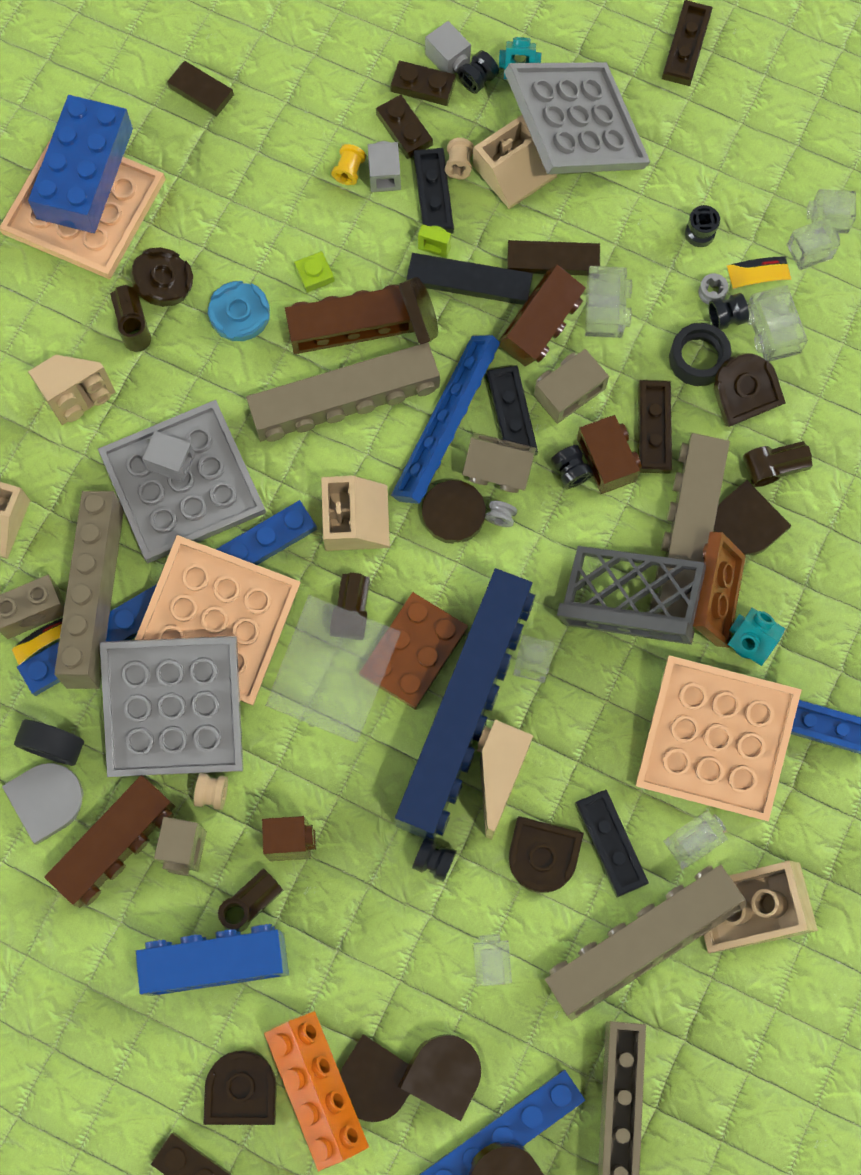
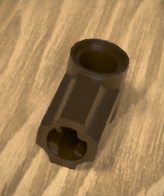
[110,285,151,352]
[743,441,813,487]
[330,572,370,640]
[218,868,284,932]

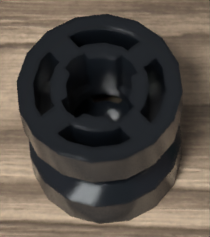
[457,50,499,94]
[685,205,720,247]
[708,293,749,330]
[551,445,593,489]
[412,837,457,882]

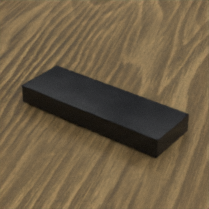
[414,148,454,234]
[487,365,538,456]
[575,789,649,897]

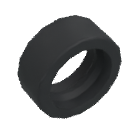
[669,323,732,386]
[14,719,84,766]

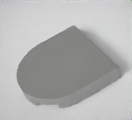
[2,763,84,845]

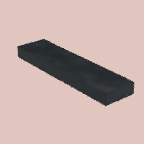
[406,253,533,305]

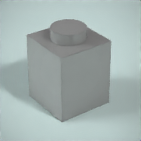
[425,21,471,74]
[368,141,401,192]
[141,431,195,482]

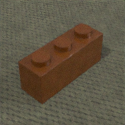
[498,264,586,366]

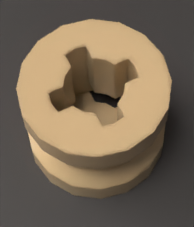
[194,773,228,810]

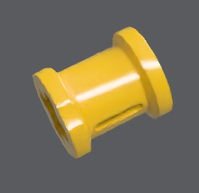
[331,144,366,185]

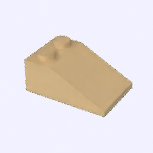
[477,720,533,840]
[704,860,818,953]

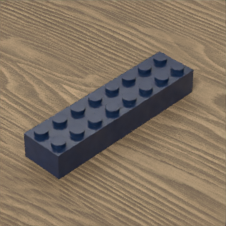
[395,568,536,840]

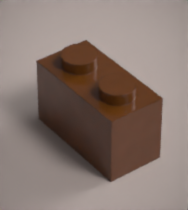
[577,415,642,494]
[262,816,316,861]

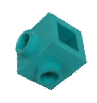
[499,37,542,79]
[728,607,786,666]

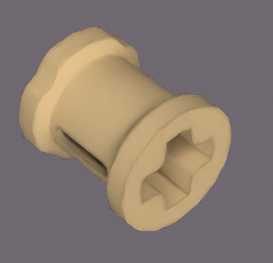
[445,138,474,180]

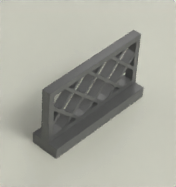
[557,546,706,645]

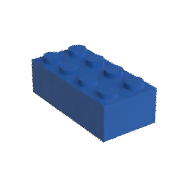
[28,95,133,234]
[135,924,289,996]

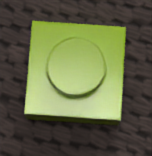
[418,224,451,258]
[294,251,335,293]

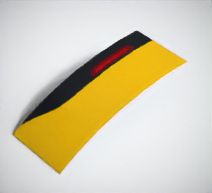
[727,256,792,289]
[12,618,63,665]

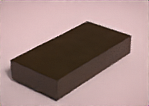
[167,61,234,117]

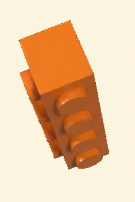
[264,1011,369,1171]

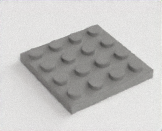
[504,62,650,174]
[98,400,266,564]
[100,636,244,777]

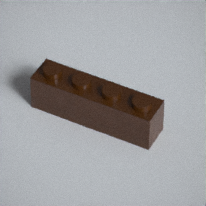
[285,285,414,354]
[44,775,176,908]

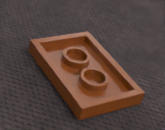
[693,532,746,648]
[360,592,468,710]

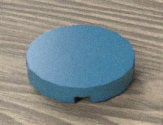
[208,281,270,341]

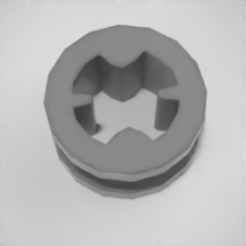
[698,273,728,305]
[485,501,517,527]

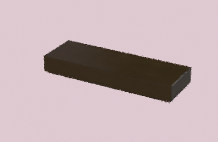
[662,0,713,86]
[507,240,600,276]
[638,380,672,474]

